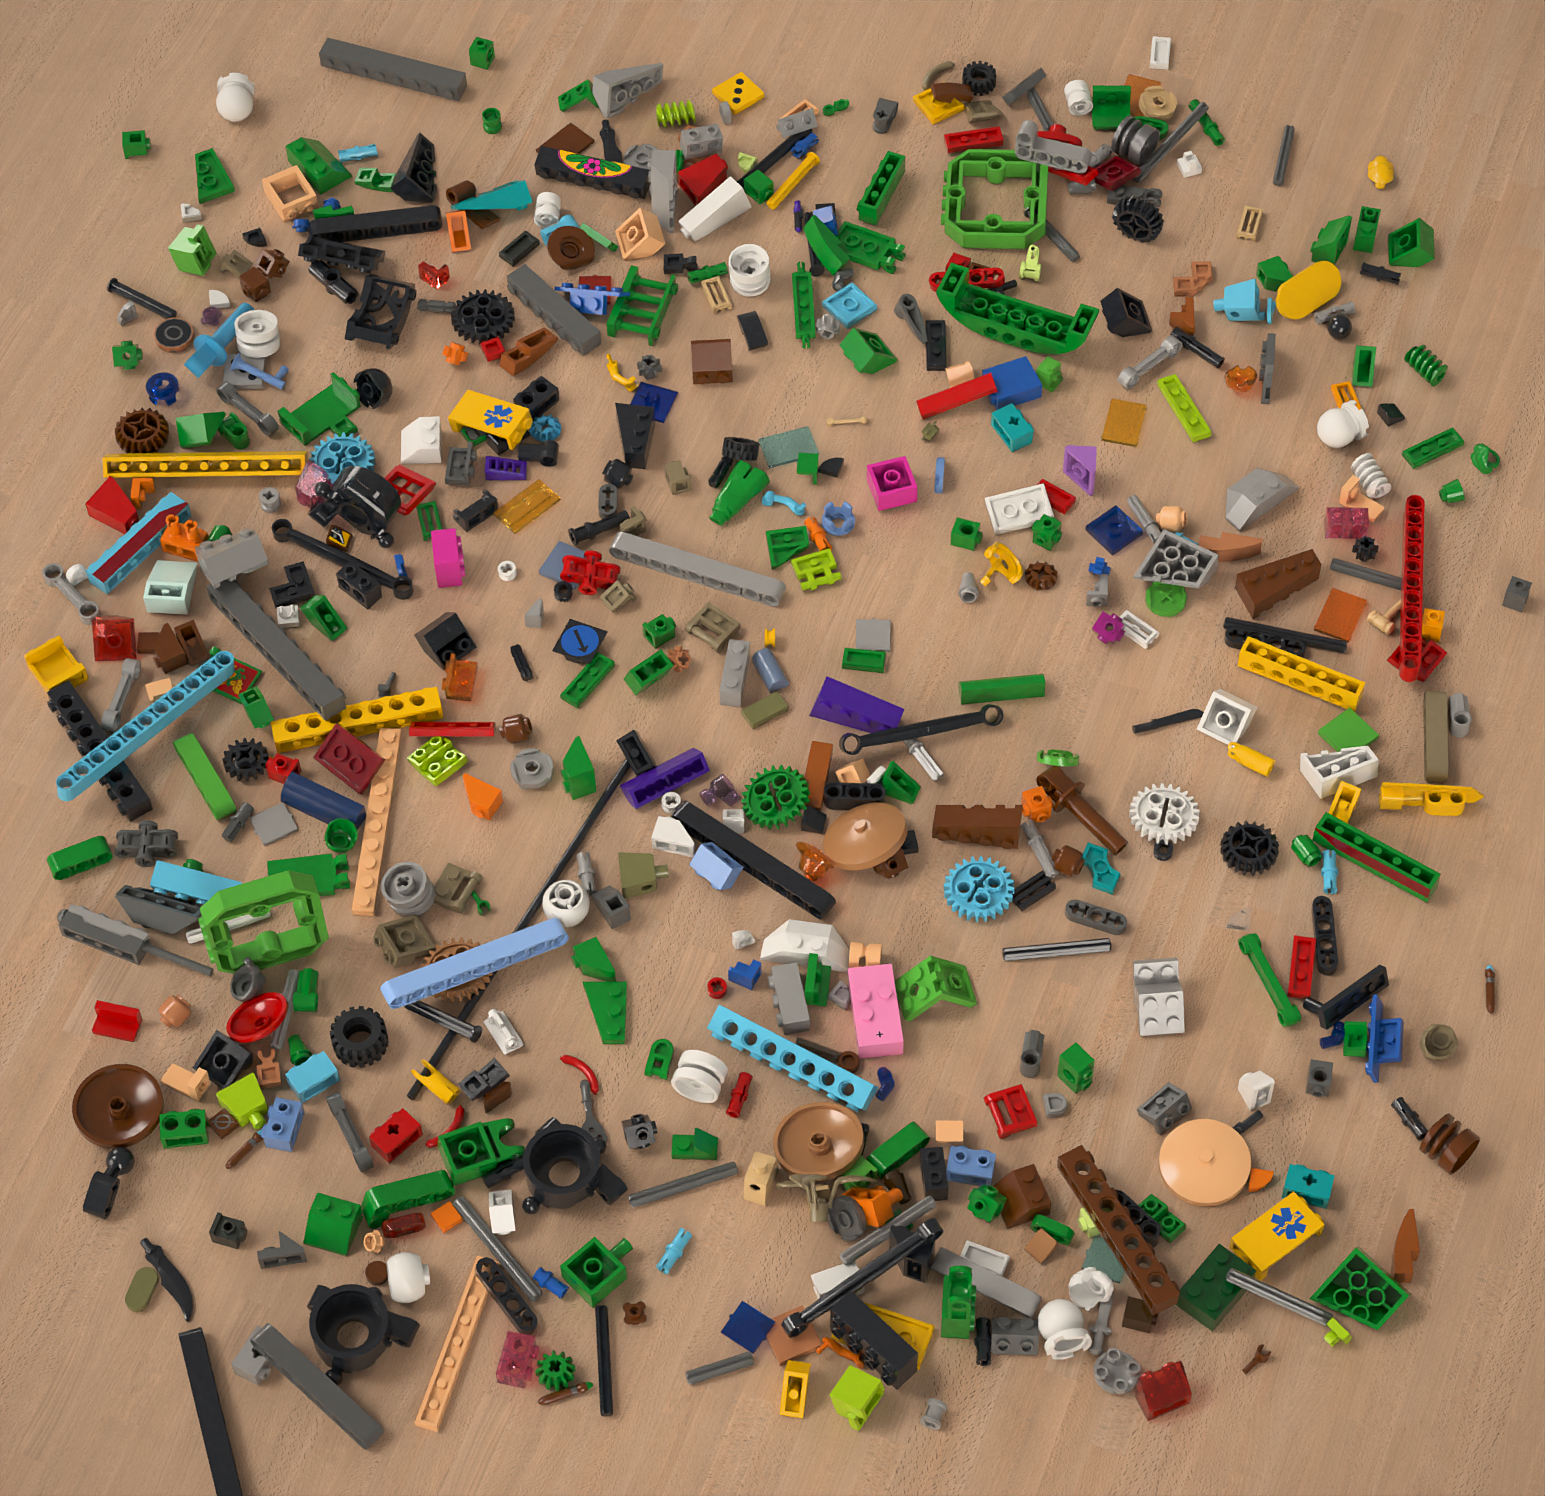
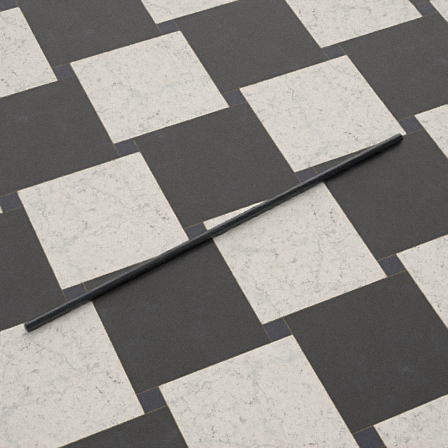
[407,759,631,1100]

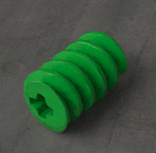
[1404,345,1448,387]

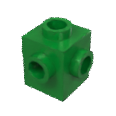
[112,340,143,370]
[1032,514,1063,551]
[967,1184,1008,1223]

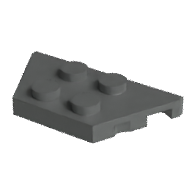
[1259,333,1276,404]

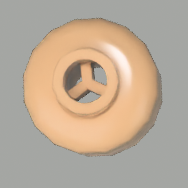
[1156,506,1187,532]

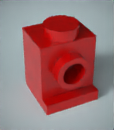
[266,753,301,784]

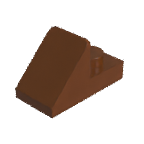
[174,619,210,666]
[466,1081,512,1113]

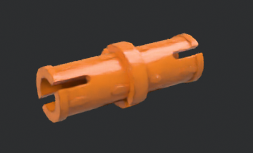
[804,516,832,551]

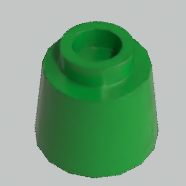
[1439,479,1465,503]

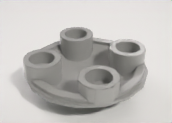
[1093,1348,1141,1394]

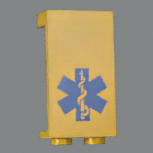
[448,390,533,450]
[1229,1192,1325,1281]

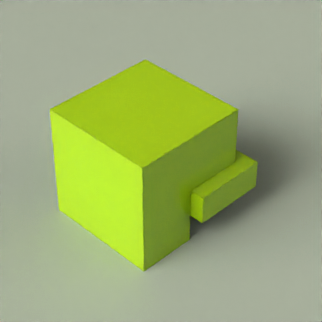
[829,1365,885,1431]

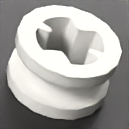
[497,561,517,581]
[662,792,681,814]

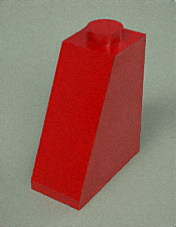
[677,154,728,206]
[85,476,139,534]

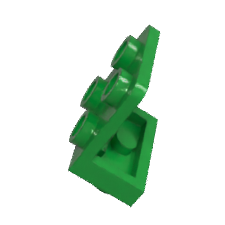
[1092,85,1131,130]

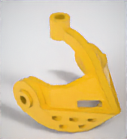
[980,542,1023,587]

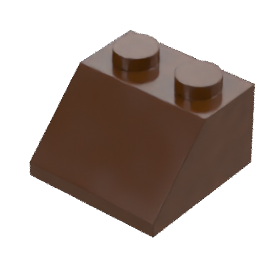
[691,339,733,385]
[993,1164,1051,1229]

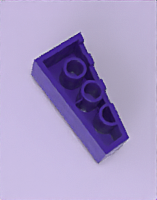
[809,676,904,733]

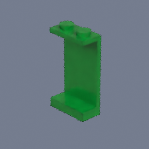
[277,372,361,446]

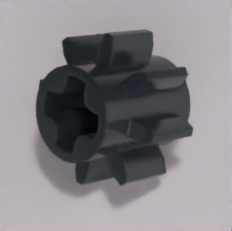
[1352,536,1379,562]

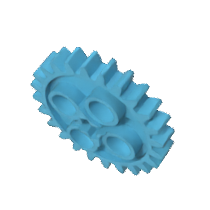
[309,432,376,486]
[944,856,1014,922]

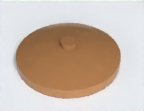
[823,803,908,870]
[773,1102,864,1181]

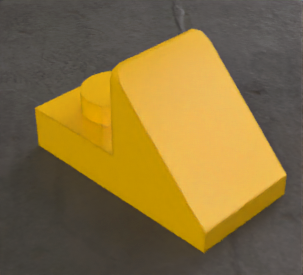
[1328,781,1362,824]

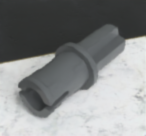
[222,802,254,842]

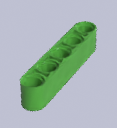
[173,733,237,821]

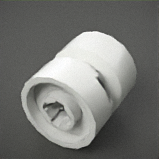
[1064,80,1093,116]
[534,192,561,228]

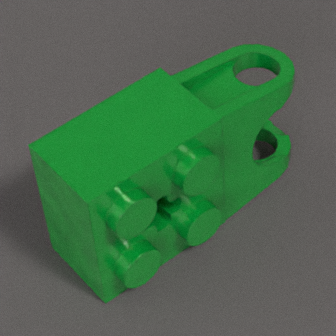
[438,1118,525,1186]
[941,1266,976,1339]

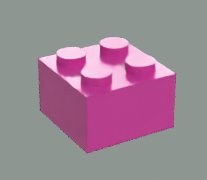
[866,456,918,511]
[431,528,466,588]

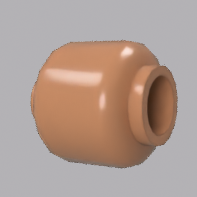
[158,994,191,1028]

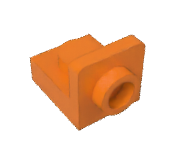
[131,477,155,510]

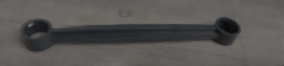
[271,519,414,600]
[839,704,1003,755]
[781,1218,944,1338]

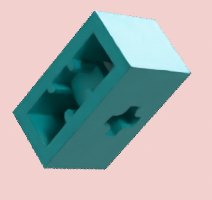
[991,403,1034,452]
[1281,1164,1335,1209]

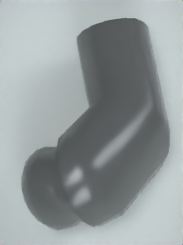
[832,268,854,291]

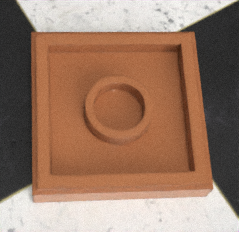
[760,1305,822,1366]

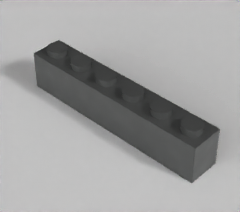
[507,264,601,356]

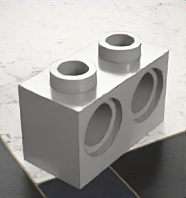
[680,124,723,160]

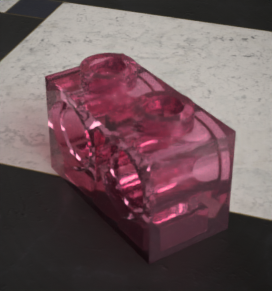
[1324,507,1369,539]
[496,1331,539,1389]

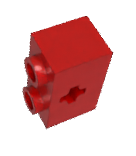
[369,1108,423,1164]

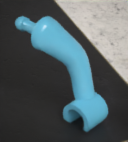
[762,491,806,516]

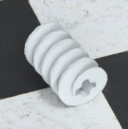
[1351,453,1391,499]

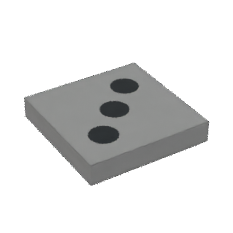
[223,354,266,389]

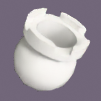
[216,73,255,122]
[1317,400,1369,448]
[1038,1299,1092,1360]

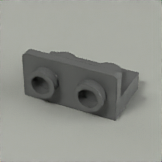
[1137,1082,1192,1135]

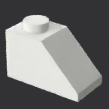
[651,816,695,857]
[1238,1071,1275,1111]
[489,1189,515,1235]

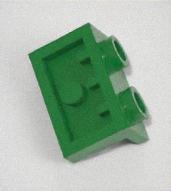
[805,953,831,1006]

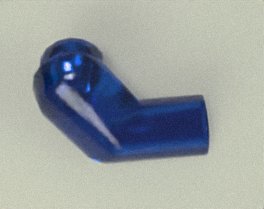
[1319,1021,1345,1049]
[875,1067,895,1101]

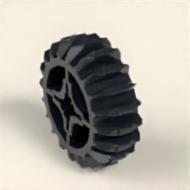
[1112,195,1164,243]
[1220,820,1279,876]

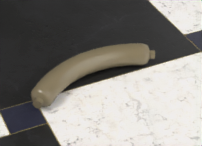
[922,61,955,91]

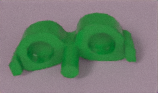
[823,99,849,116]

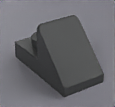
[257,1231,307,1269]

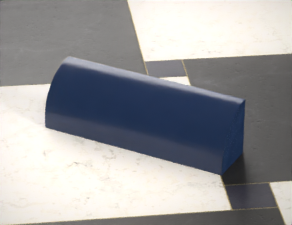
[280,772,366,830]

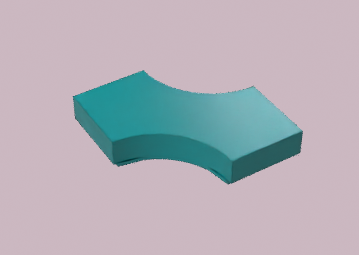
[1083,842,1121,895]

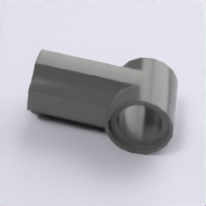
[1020,1030,1044,1078]

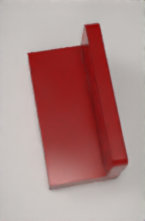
[92,1000,143,1042]

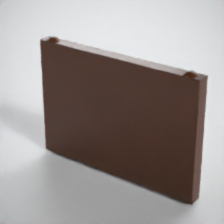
[536,122,594,154]

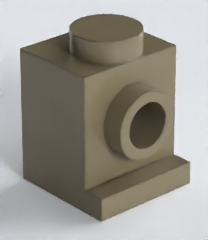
[664,460,692,495]

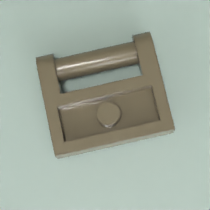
[685,602,740,652]
[434,863,483,913]

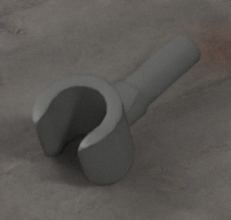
[378,672,396,697]

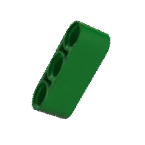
[47,836,113,880]
[866,1121,931,1178]

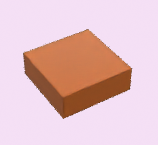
[430,1201,462,1233]

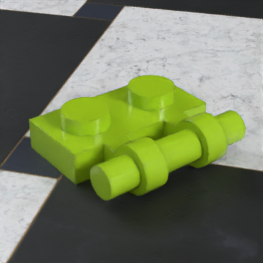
[791,548,842,591]

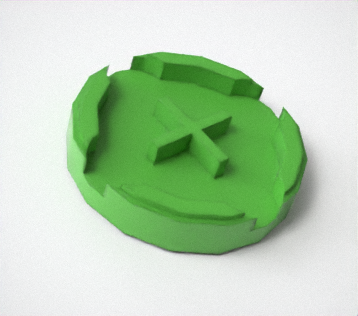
[1145,582,1187,617]
[1036,749,1080,766]

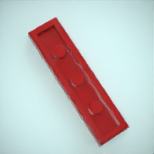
[916,373,998,420]
[409,722,496,736]

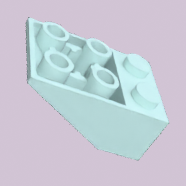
[143,560,198,615]

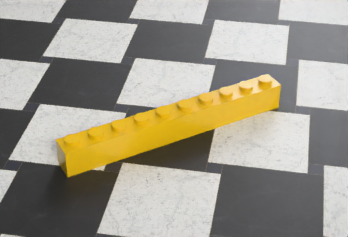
[102,451,309,478]

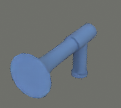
[230,353,289,390]

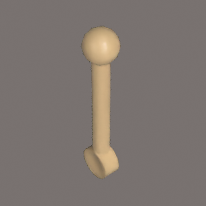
[826,416,868,427]

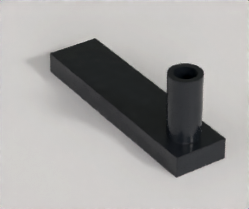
[1303,964,1389,1030]

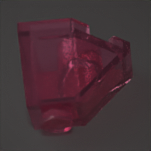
[295,460,332,508]

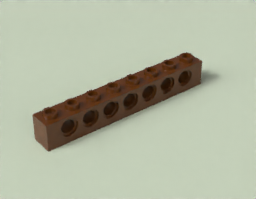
[1057,1145,1180,1316]

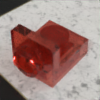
[418,261,450,289]

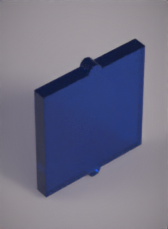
[721,1301,776,1354]

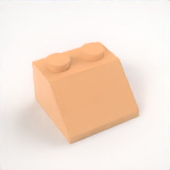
[615,208,665,261]

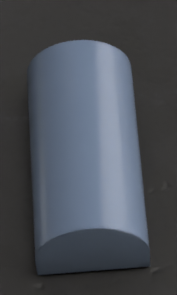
[752,648,789,693]

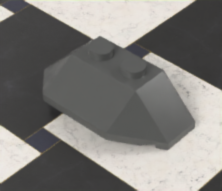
[115,885,202,934]

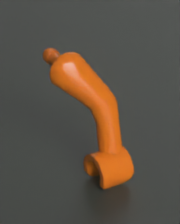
[816,1337,864,1369]

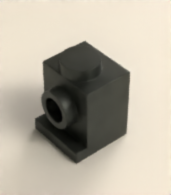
[209,1212,247,1249]

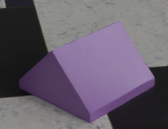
[1063,445,1097,496]

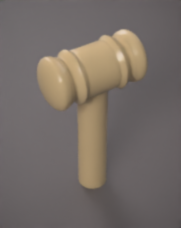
[1367,599,1401,635]

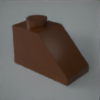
[153,623,188,674]

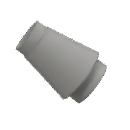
[958,572,979,603]

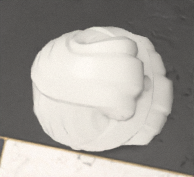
[1068,1267,1114,1311]

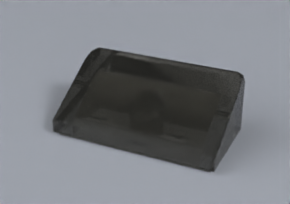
[790,1037,841,1067]

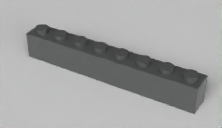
[319,38,467,101]

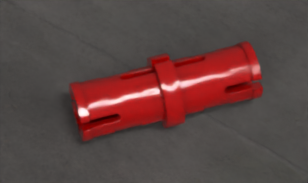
[726,1072,753,1118]

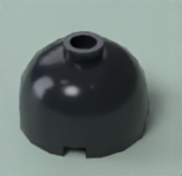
[354,368,392,409]

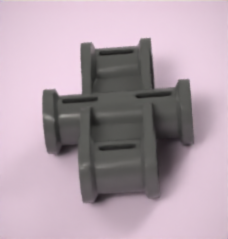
[114,820,178,867]

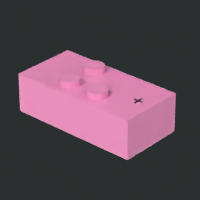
[848,964,904,1059]

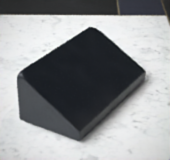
[616,730,657,777]

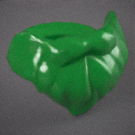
[1471,443,1500,474]

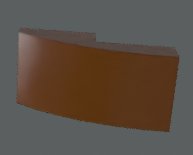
[930,82,973,104]

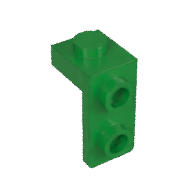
[558,79,599,112]

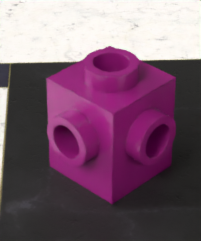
[1092,611,1126,644]

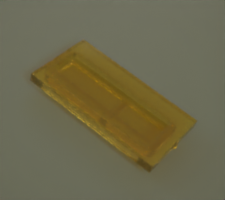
[493,479,561,534]

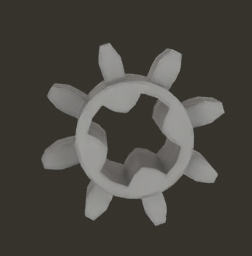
[816,314,840,339]

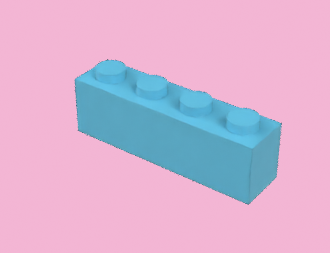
[150,860,242,906]

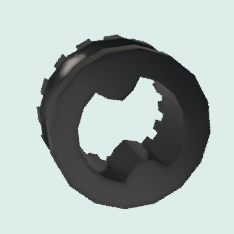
[554,581,573,602]
[1153,839,1173,861]

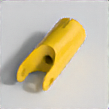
[1228,742,1275,777]
[411,1059,461,1105]

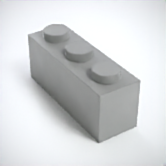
[719,639,750,707]
[768,962,810,1035]

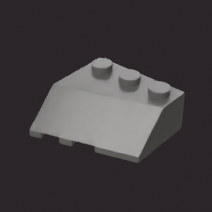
[648,150,678,233]
[195,529,269,589]

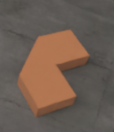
[1173,261,1213,296]

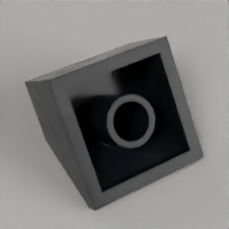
[1100,288,1152,338]

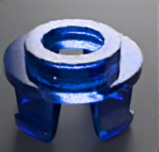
[146,372,179,406]

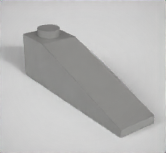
[592,63,664,119]

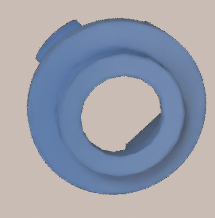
[822,501,855,536]

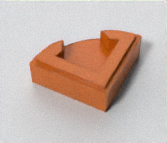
[1248,1168,1274,1192]

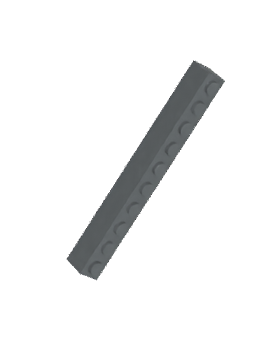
[206,580,346,721]

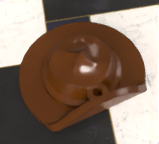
[547,226,595,270]

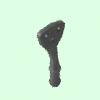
[580,1079,607,1142]

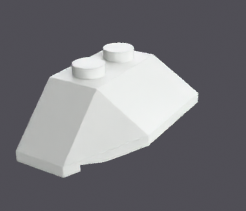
[760,919,850,973]

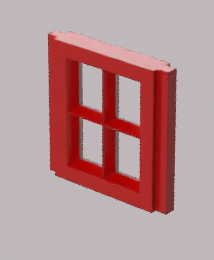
[385,464,436,516]

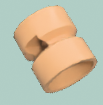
[849,941,882,968]

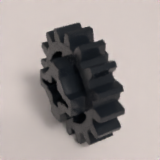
[222,738,269,782]

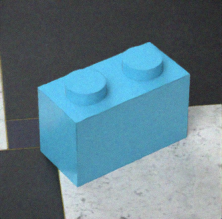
[285,1051,340,1103]

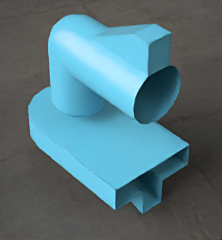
[1254,298,1276,324]

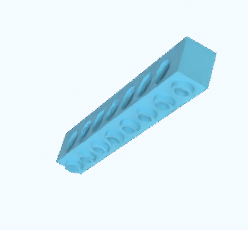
[707,1005,878,1112]

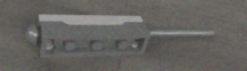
[57,904,214,976]

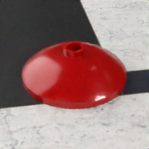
[226,992,288,1043]

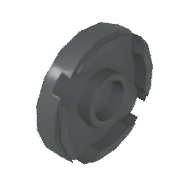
[828,1195,867,1241]

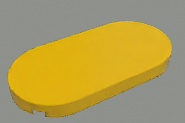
[1276,261,1341,320]

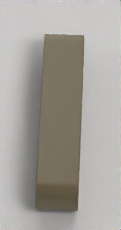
[1423,691,1448,782]

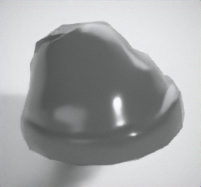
[230,957,266,1002]

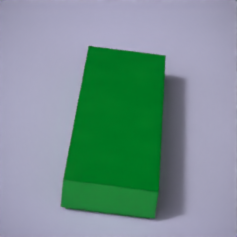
[1402,427,1464,469]
[560,652,615,709]

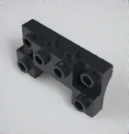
[298,236,385,274]

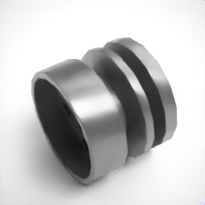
[1111,115,1160,166]

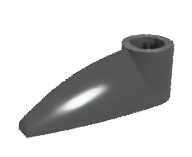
[894,294,928,344]

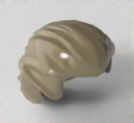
[1420,1024,1458,1061]

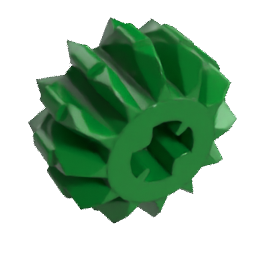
[535,1350,576,1391]

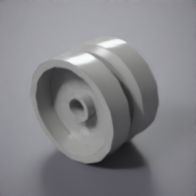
[381,862,436,917]

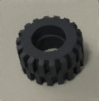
[330,1006,389,1068]

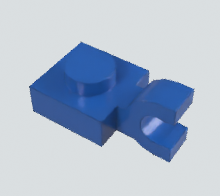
[1088,557,1111,576]

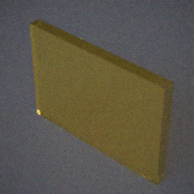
[1101,398,1147,447]

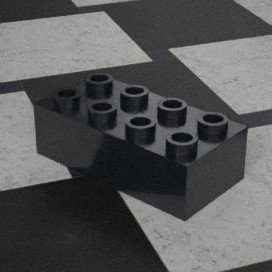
[830,1290,918,1390]

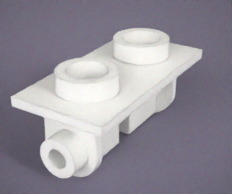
[483,1009,524,1055]

